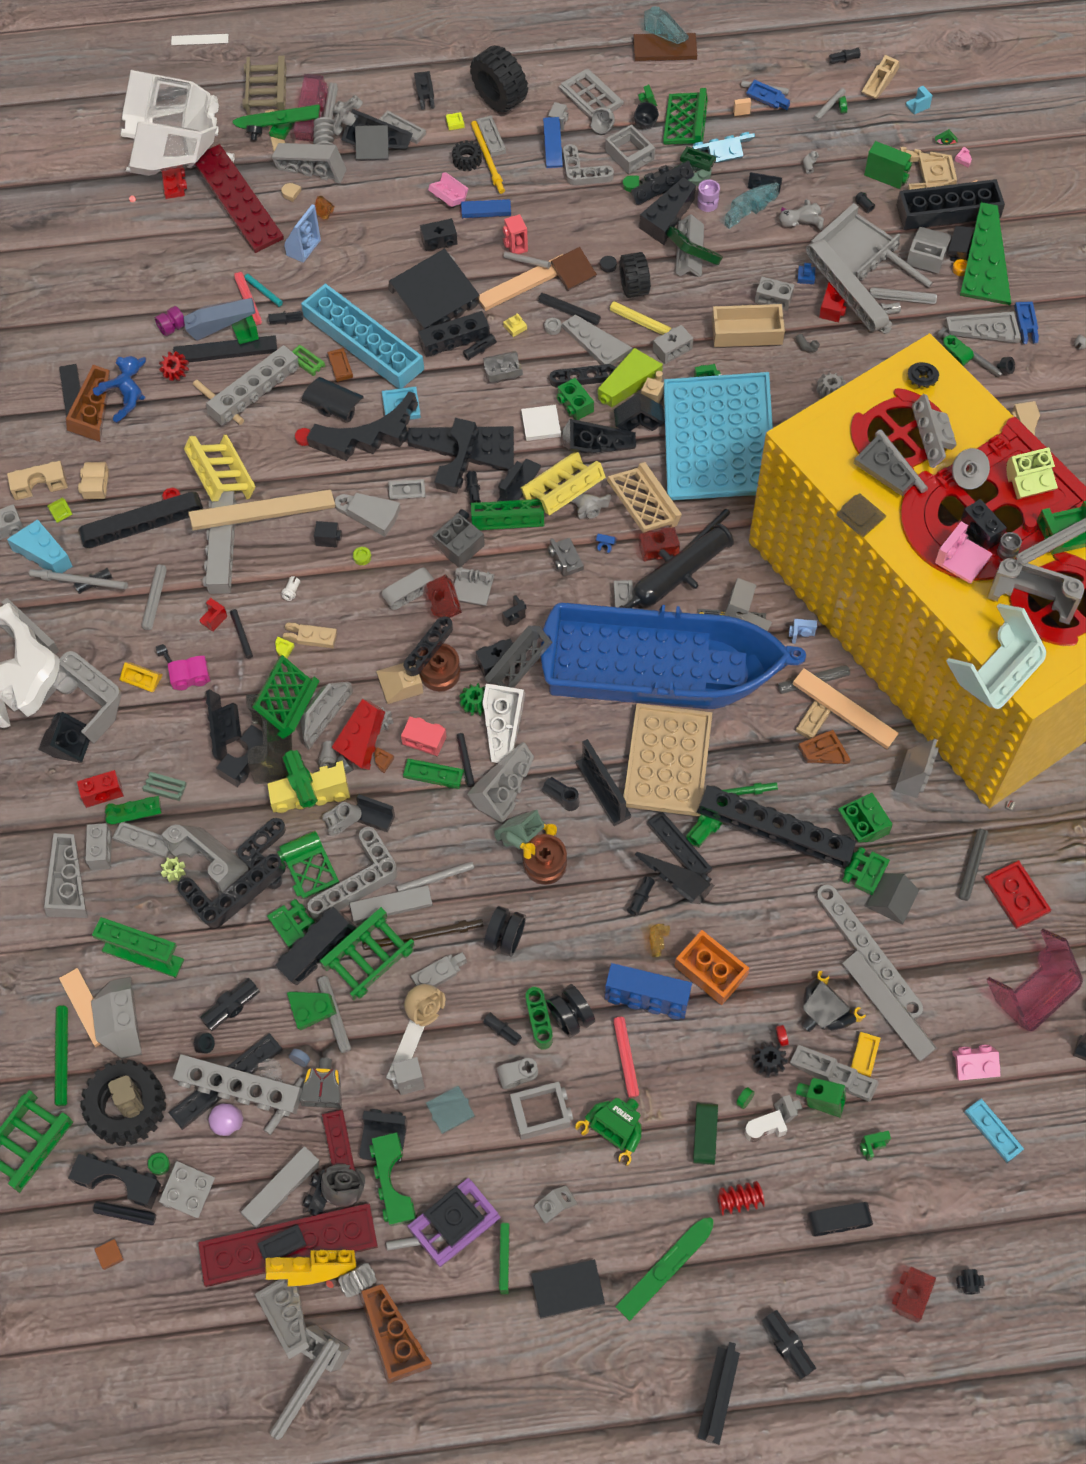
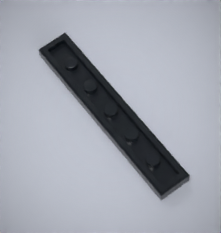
[173,335,277,362]
[169,1033,283,1130]

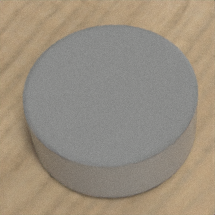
[544,318,562,335]

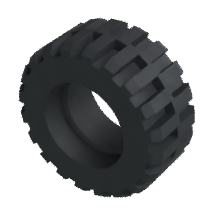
[470,45,528,112]
[80,1060,166,1146]

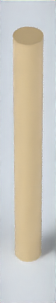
[193,380,244,425]

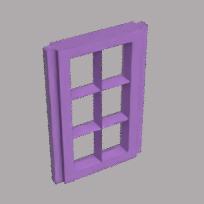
[407,1178,501,1267]

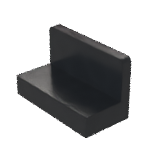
[356,794,395,833]

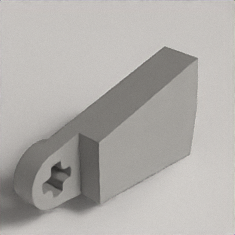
[335,493,401,537]

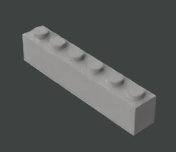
[203,491,237,594]

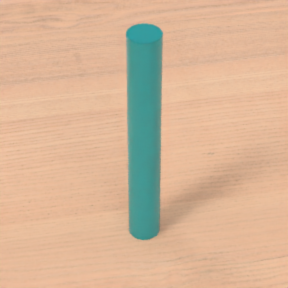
[244,274,283,307]

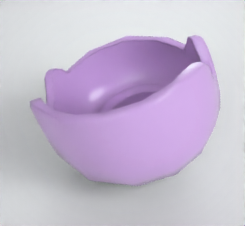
[208,1103,243,1136]

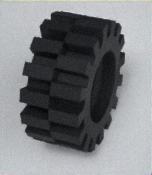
[452,140,482,171]

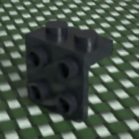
[359,1109,408,1164]

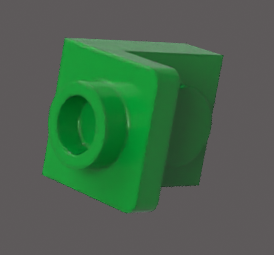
[859,1131,891,1161]

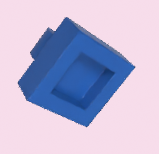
[797,263,816,285]
[596,533,617,553]

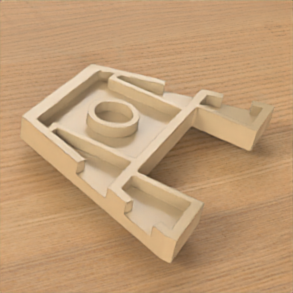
[900,147,957,190]

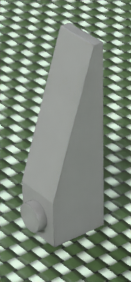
[467,742,534,822]

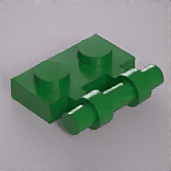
[842,847,890,895]
[267,899,315,949]

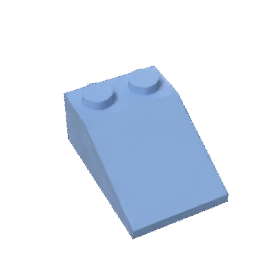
[284,204,321,263]

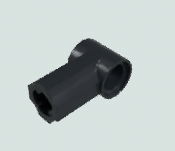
[542,777,580,811]

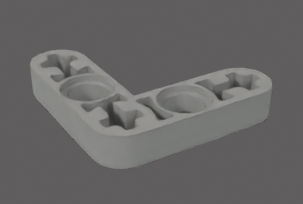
[563,144,614,185]

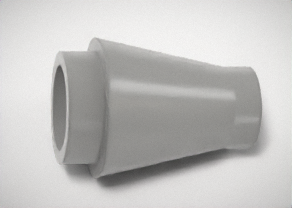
[318,741,337,769]

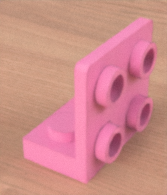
[935,521,992,583]

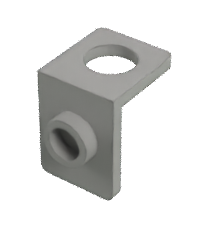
[535,1186,577,1223]

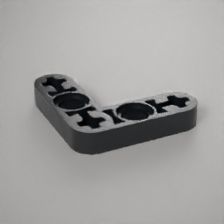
[237,818,286,889]

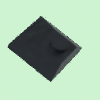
[38,712,90,763]

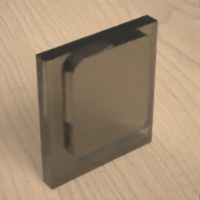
[836,493,886,538]

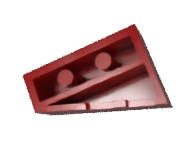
[332,699,386,770]

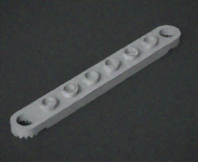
[817,885,923,1019]

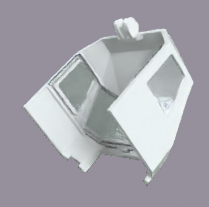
[121,70,219,176]

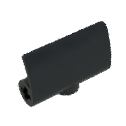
[302,377,364,422]

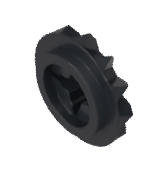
[907,362,939,388]

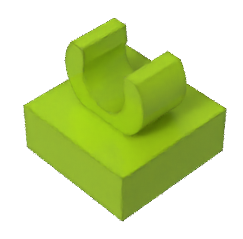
[47,497,72,523]

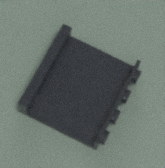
[388,248,480,330]

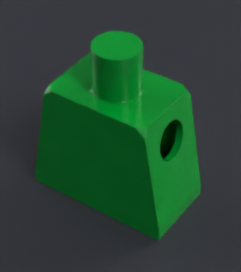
[796,1078,846,1118]

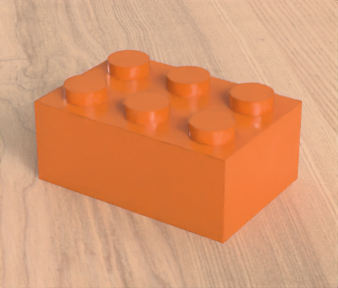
[675,930,750,1005]

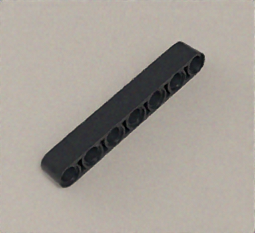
[78,492,203,548]

